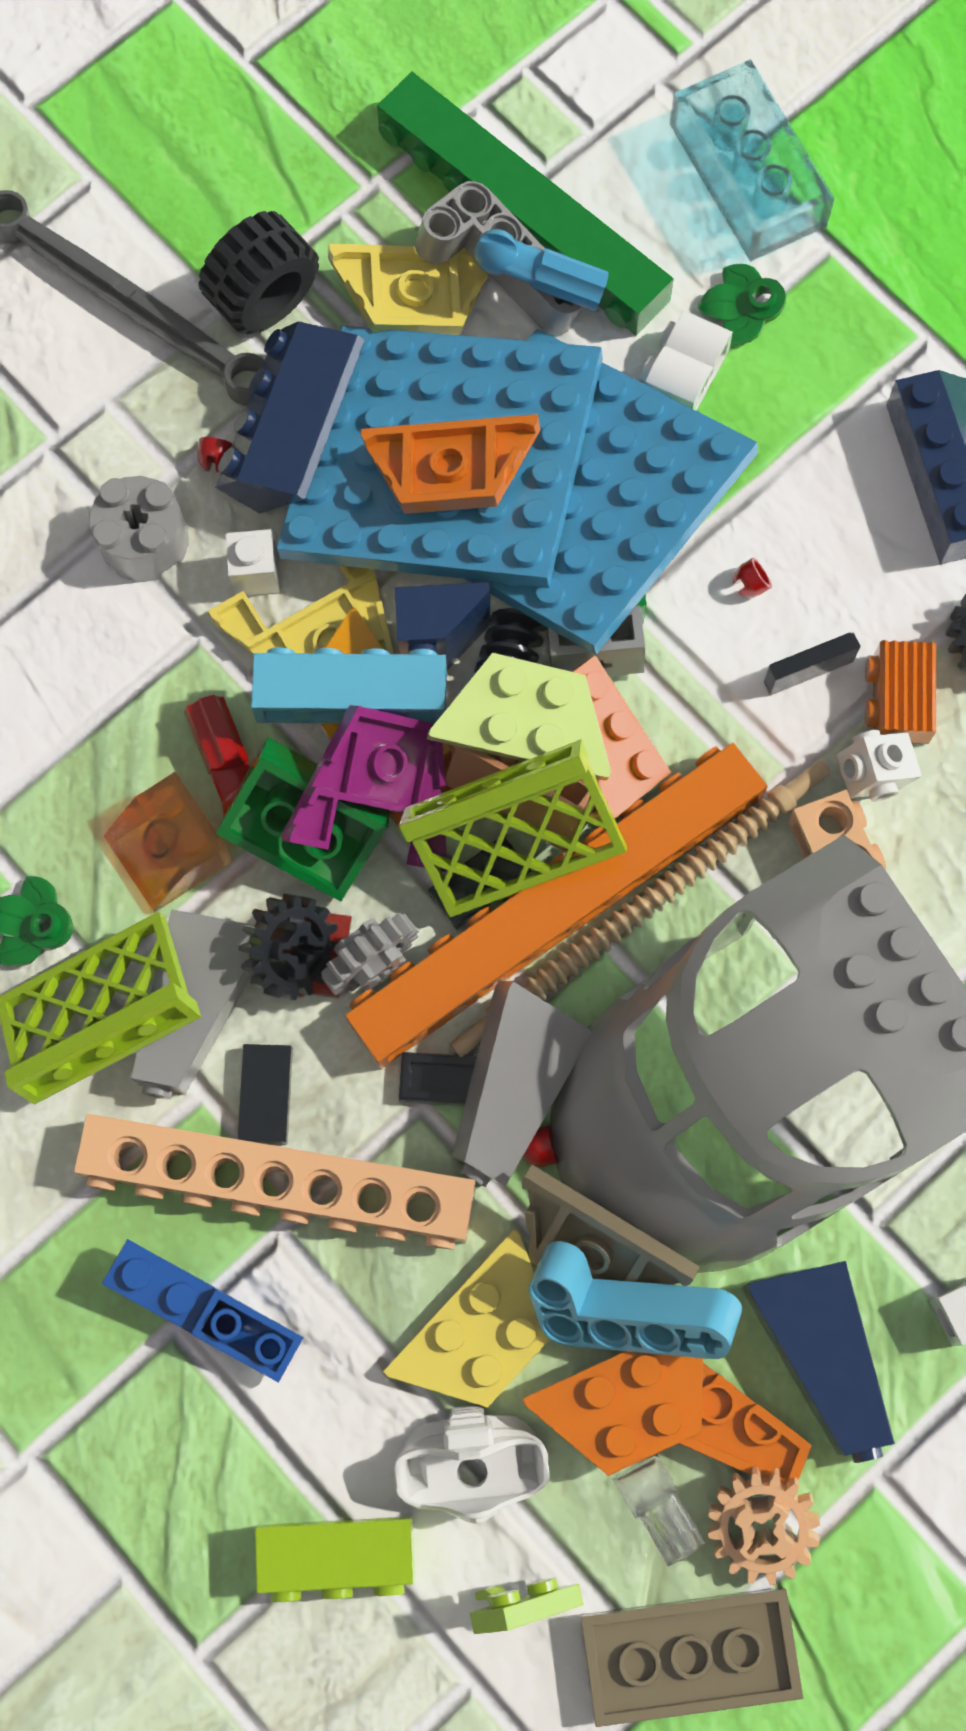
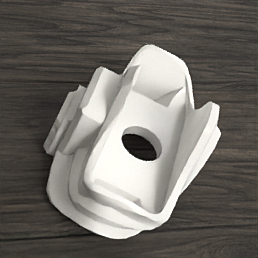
[394,1405,549,1524]

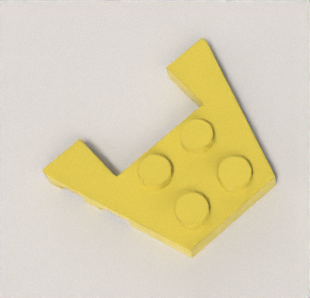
[208,565,394,656]

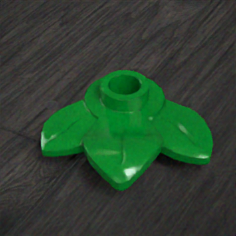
[697,263,786,348]
[0,876,73,967]

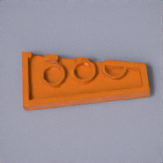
[678,1363,812,1484]

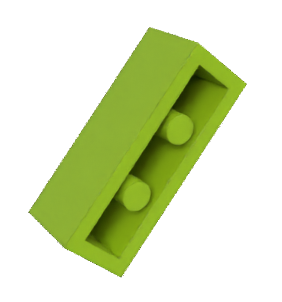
[255,1516,415,1602]

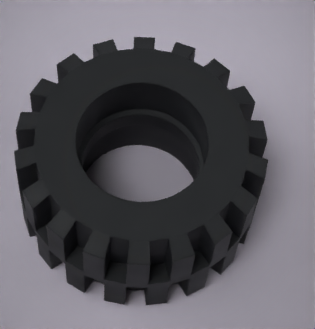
[198,211,319,335]

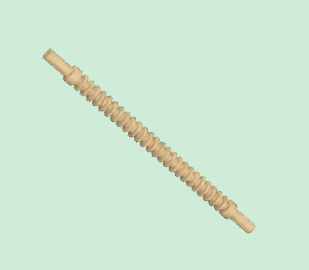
[449,760,831,1058]

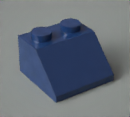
[395,582,490,670]

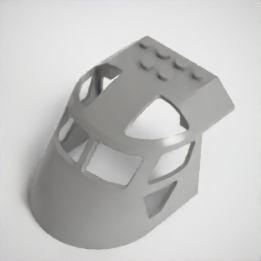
[550,835,966,1273]

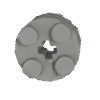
[89,476,189,582]

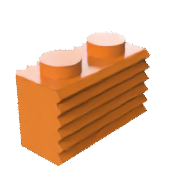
[865,640,936,744]

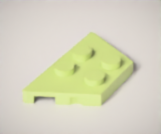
[427,653,611,781]

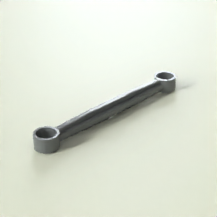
[0,190,264,406]

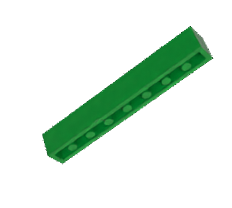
[377,71,674,336]

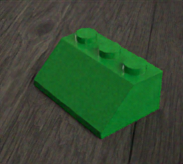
[215,737,391,902]

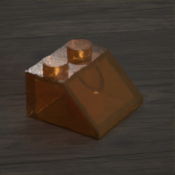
[104,772,234,913]

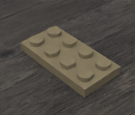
[580,1587,804,1727]

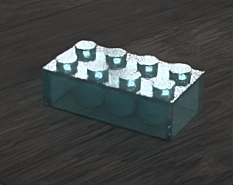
[669,59,835,262]

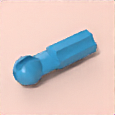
[474,229,609,311]

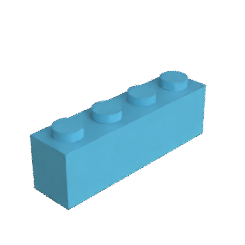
[251,648,447,724]

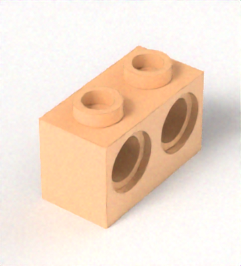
[788,790,886,869]

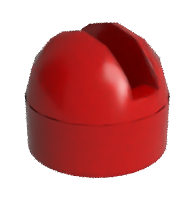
[197,437,232,473]
[732,557,772,598]
[523,1125,559,1167]

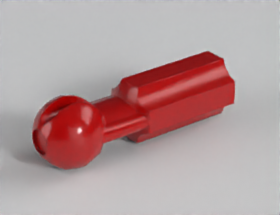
[184,694,250,817]

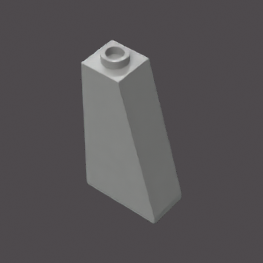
[131,909,254,1099]
[452,980,593,1187]

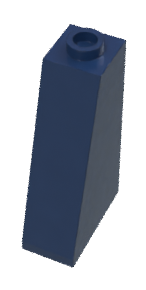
[743,1261,895,1463]

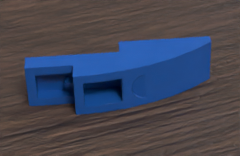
[102,1239,304,1383]

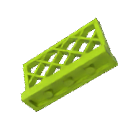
[399,739,627,918]
[0,911,201,1105]

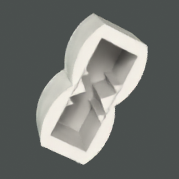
[640,311,733,411]

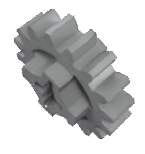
[321,913,419,996]

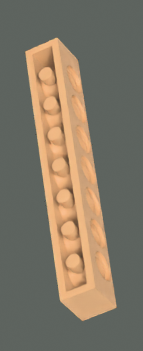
[74,1114,476,1250]

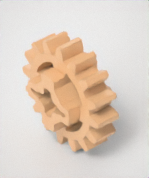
[708,1466,820,1585]

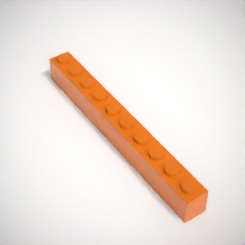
[345,742,768,1069]

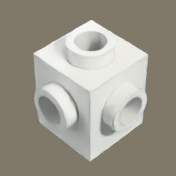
[837,730,922,802]

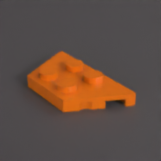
[361,414,540,514]
[522,1351,703,1476]

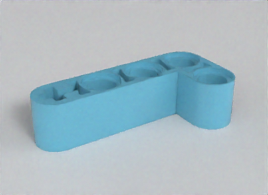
[529,1241,742,1359]

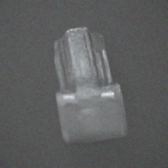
[612,1454,705,1567]

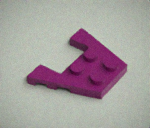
[281,705,452,872]

